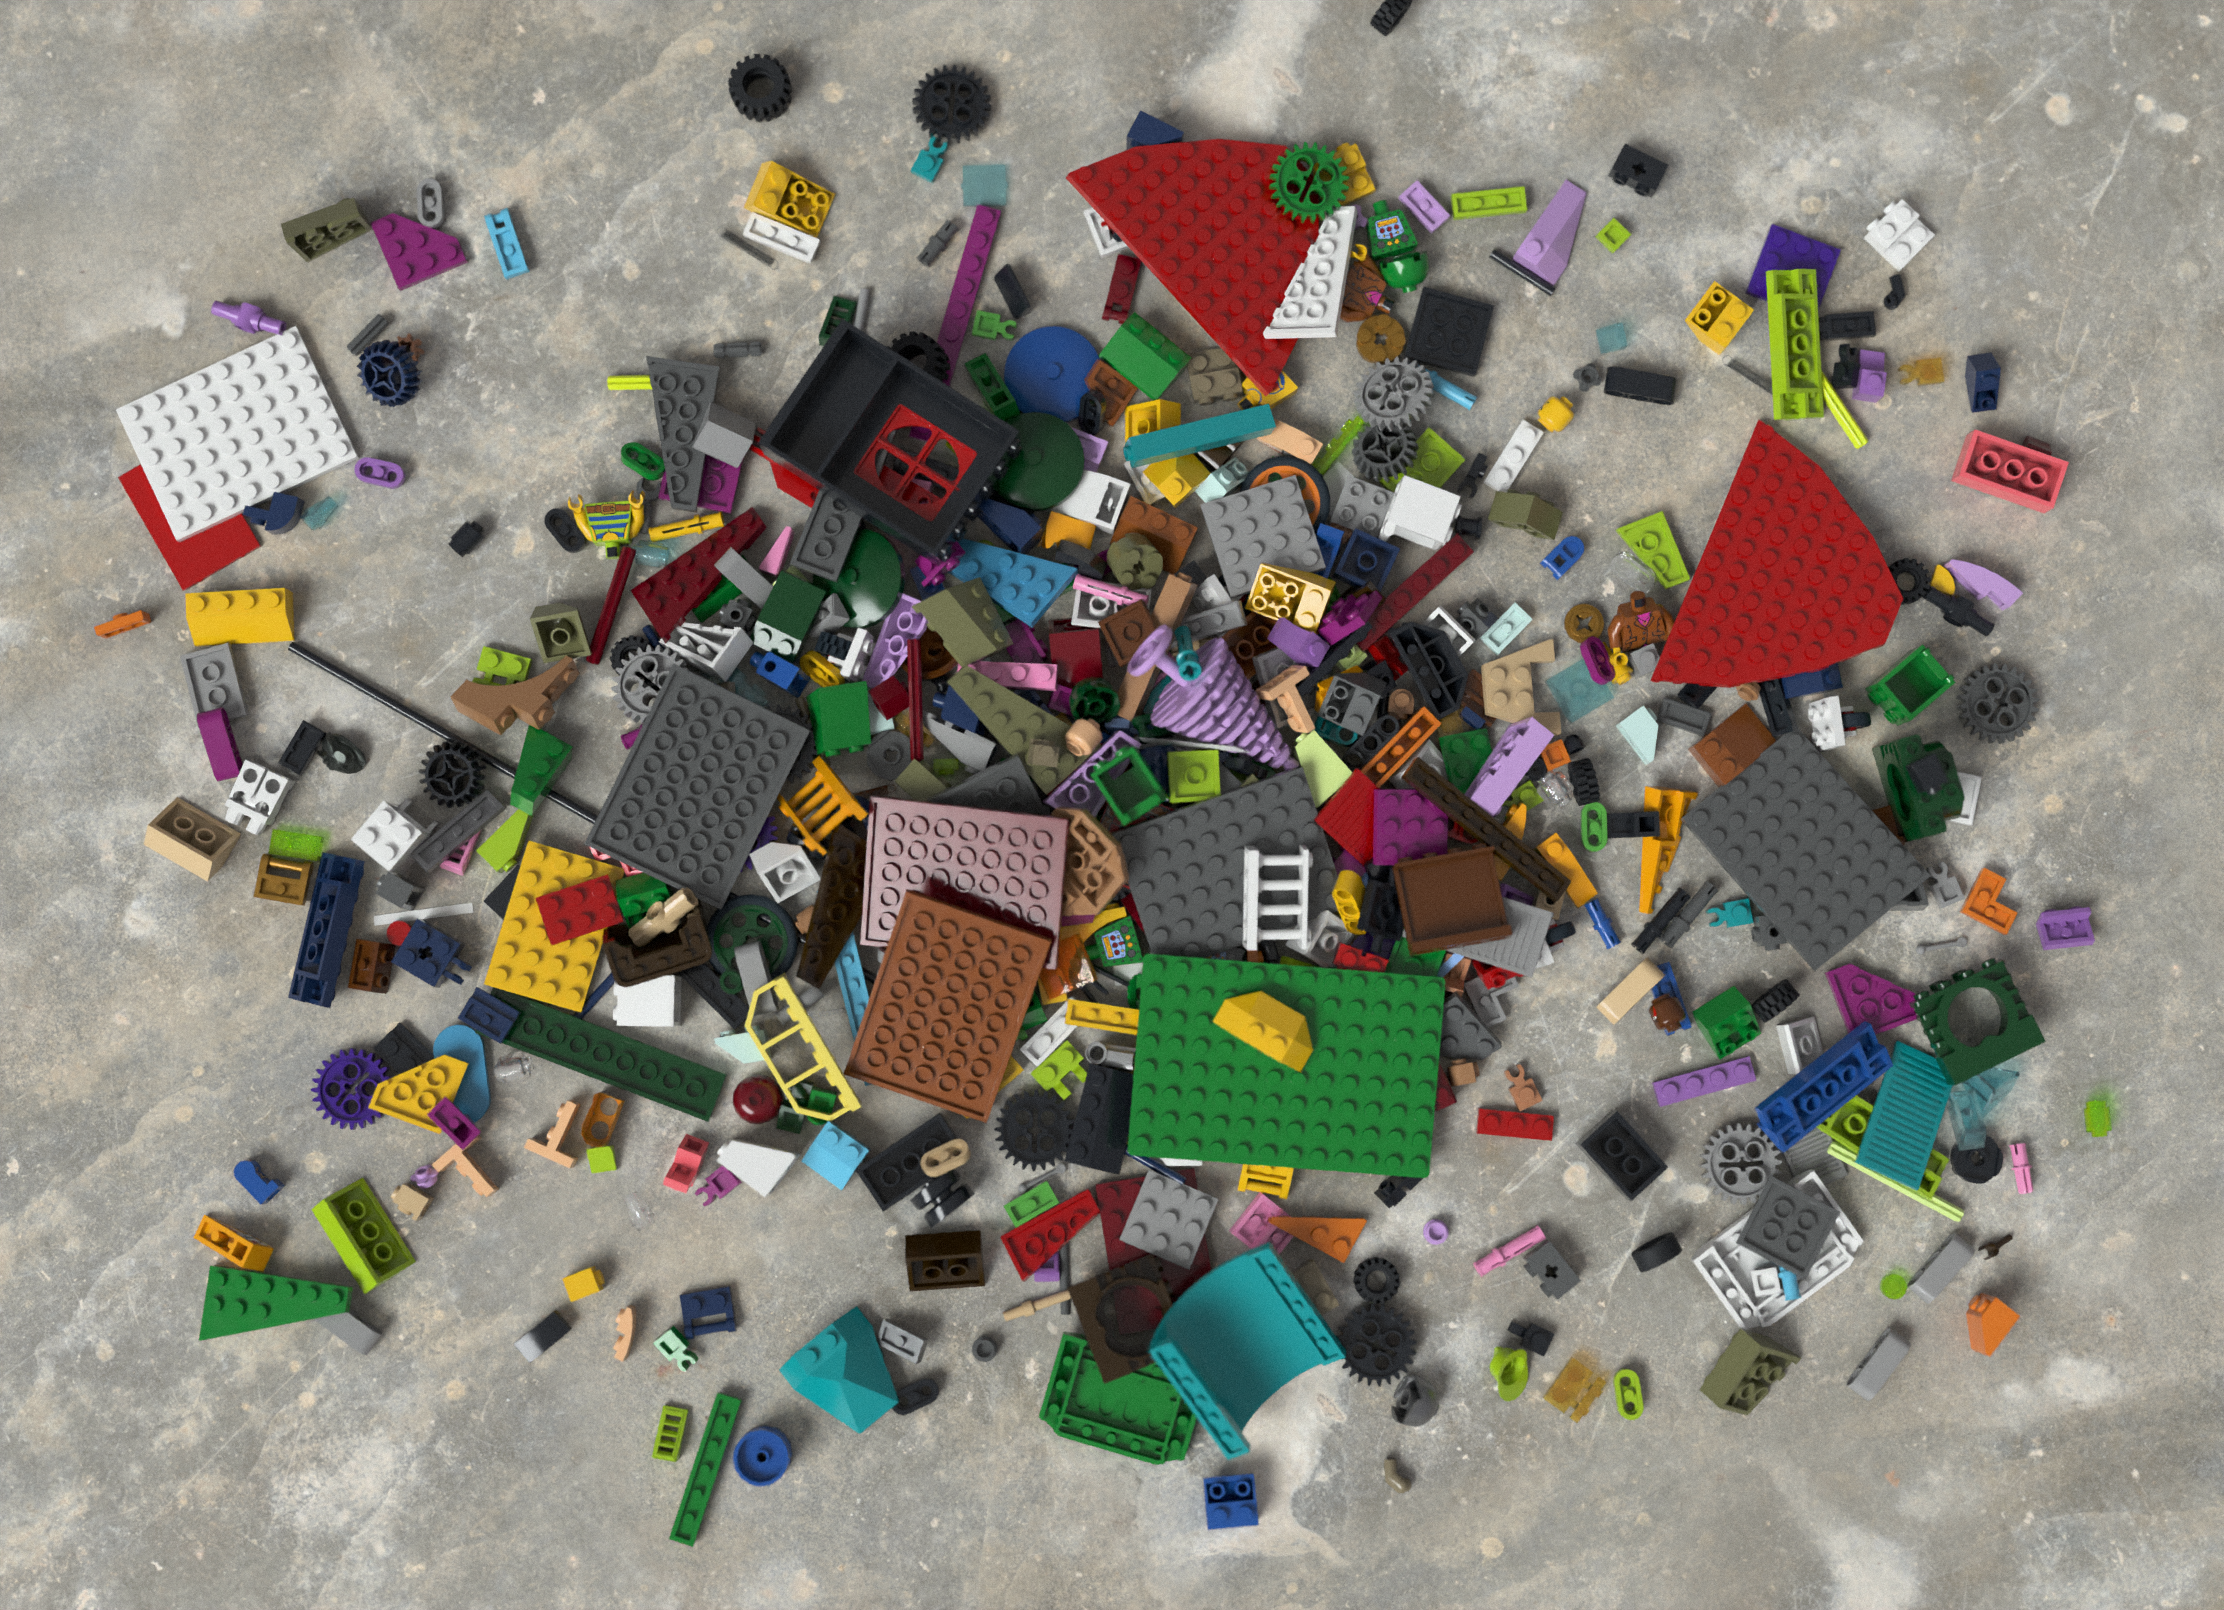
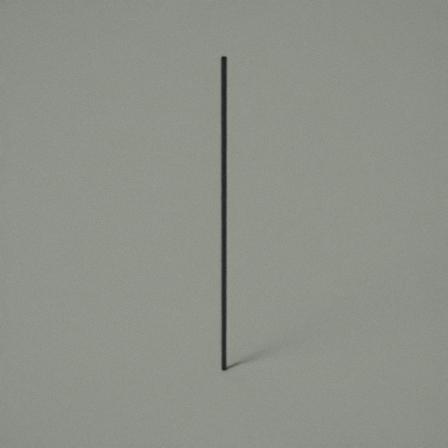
[288,642,877,984]

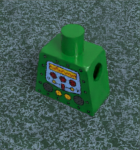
[1366,200,1418,262]
[1082,916,1143,967]

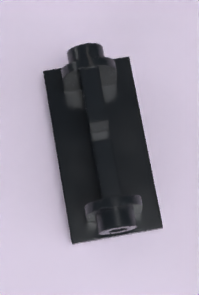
[1374,1176,1423,1209]

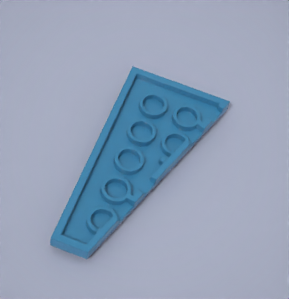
[948,539,1078,628]

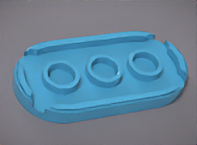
[433,1025,491,1123]

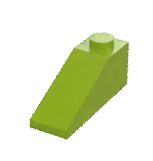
[476,809,534,873]

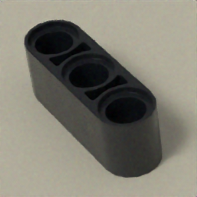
[1603,367,1678,405]
[1342,712,1401,772]

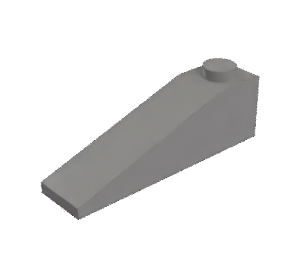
[907,707,998,775]

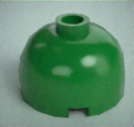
[1379,251,1429,293]

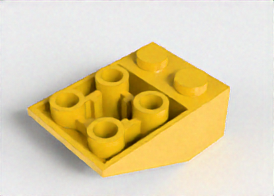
[743,160,835,238]
[1245,563,1336,634]

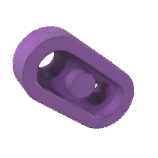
[355,457,405,489]

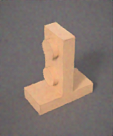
[1255,665,1315,733]
[524,1100,581,1168]
[432,1135,499,1197]

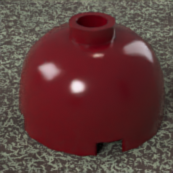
[732,1075,783,1125]

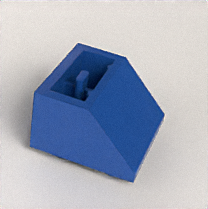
[1203,1473,1259,1530]

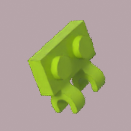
[1030,1040,1087,1100]

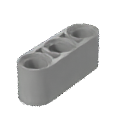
[714,547,773,609]
[734,941,779,1016]
[1907,1232,1975,1304]
[314,1308,382,1355]
[1847,1327,1911,1401]

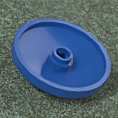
[1004,326,1100,423]

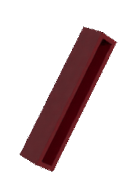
[1356,534,1474,652]

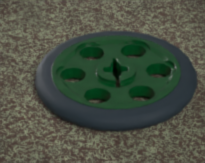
[707,894,798,980]

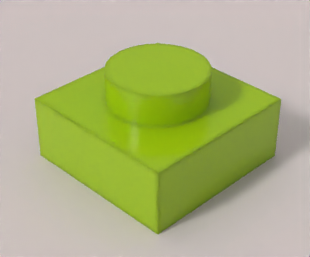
[1596,218,1631,254]

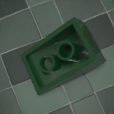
[750,569,827,663]

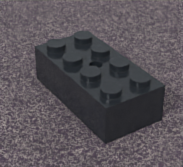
[856,1112,961,1212]

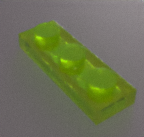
[1312,416,1365,476]

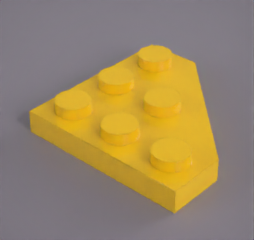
[368,1054,469,1134]

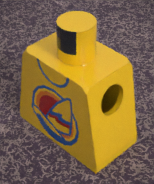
[1237,371,1298,410]

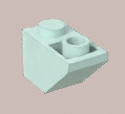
[1195,457,1249,503]
[714,1026,771,1064]

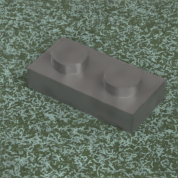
[877,1319,929,1364]

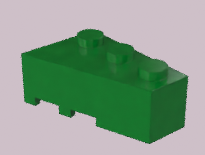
[510,725,573,816]

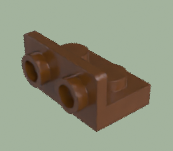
[348,939,395,994]

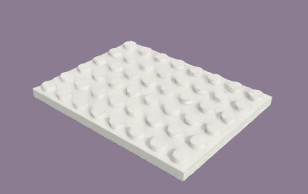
[116,326,359,542]

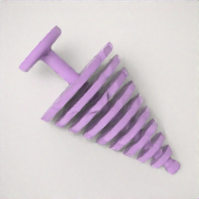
[1127,624,1299,771]

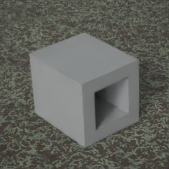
[1627,643,1660,679]

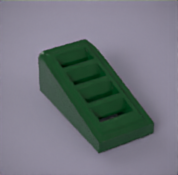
[818,295,857,347]

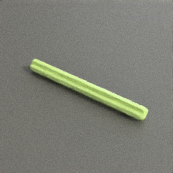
[1827,1141,1964,1222]

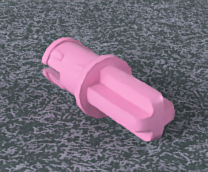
[2009,1143,2034,1194]

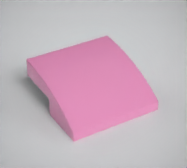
[1229,1192,1294,1254]

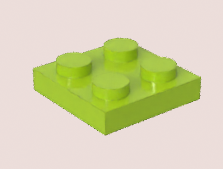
[1167,750,1220,803]

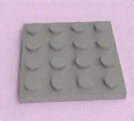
[1201,475,1326,599]

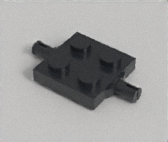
[1357,868,1404,953]

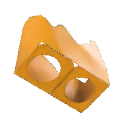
[1040,511,1096,550]
[581,1092,625,1146]

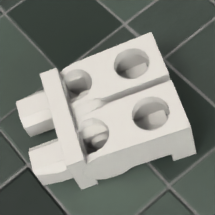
[225,760,295,835]

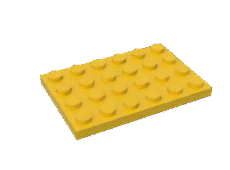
[484,840,624,1012]

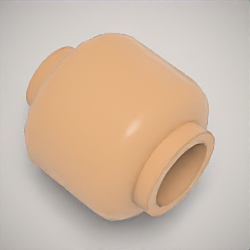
[1065,719,1102,756]

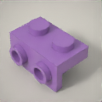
[2036,906,2095,950]

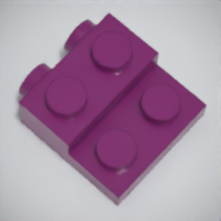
[1318,590,1382,645]

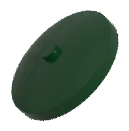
[993,412,1085,511]
[813,529,905,629]

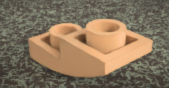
[613,1305,636,1362]

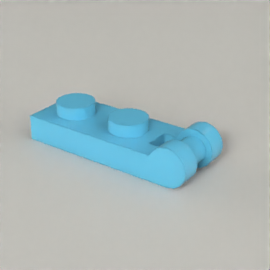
[484,208,530,280]

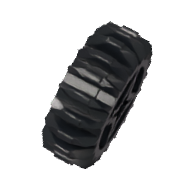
[418,741,487,808]

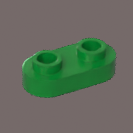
[621,442,665,481]

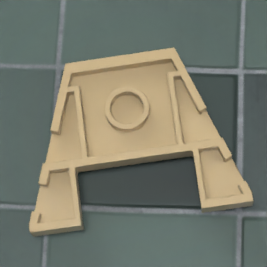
[1481,639,1561,736]

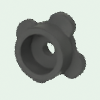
[1573,363,1602,392]

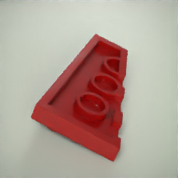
[1000,1189,1100,1282]

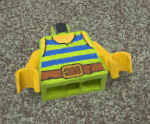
[568,490,646,559]

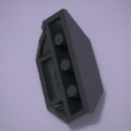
[1389,621,1468,720]

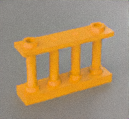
[777,756,868,856]

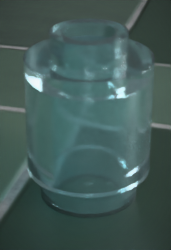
[633,539,670,568]

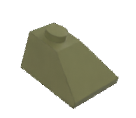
[530,603,592,663]

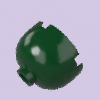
[1069,676,1120,723]

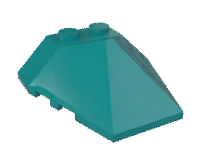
[779,1306,900,1434]

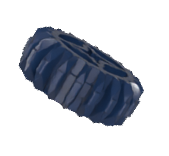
[356,340,423,407]

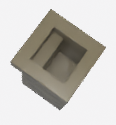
[1027,739,1059,767]

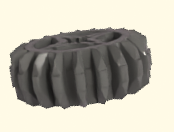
[1352,423,1419,483]

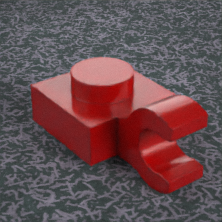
[1368,636,1408,681]

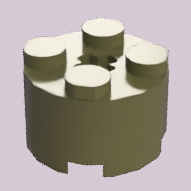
[1107,533,1163,590]

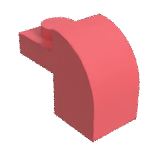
[663,1134,709,1193]

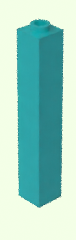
[1123,404,1276,468]

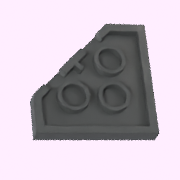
[1439,992,1502,1060]

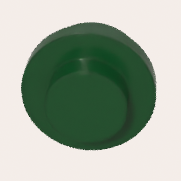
[720,969,744,994]

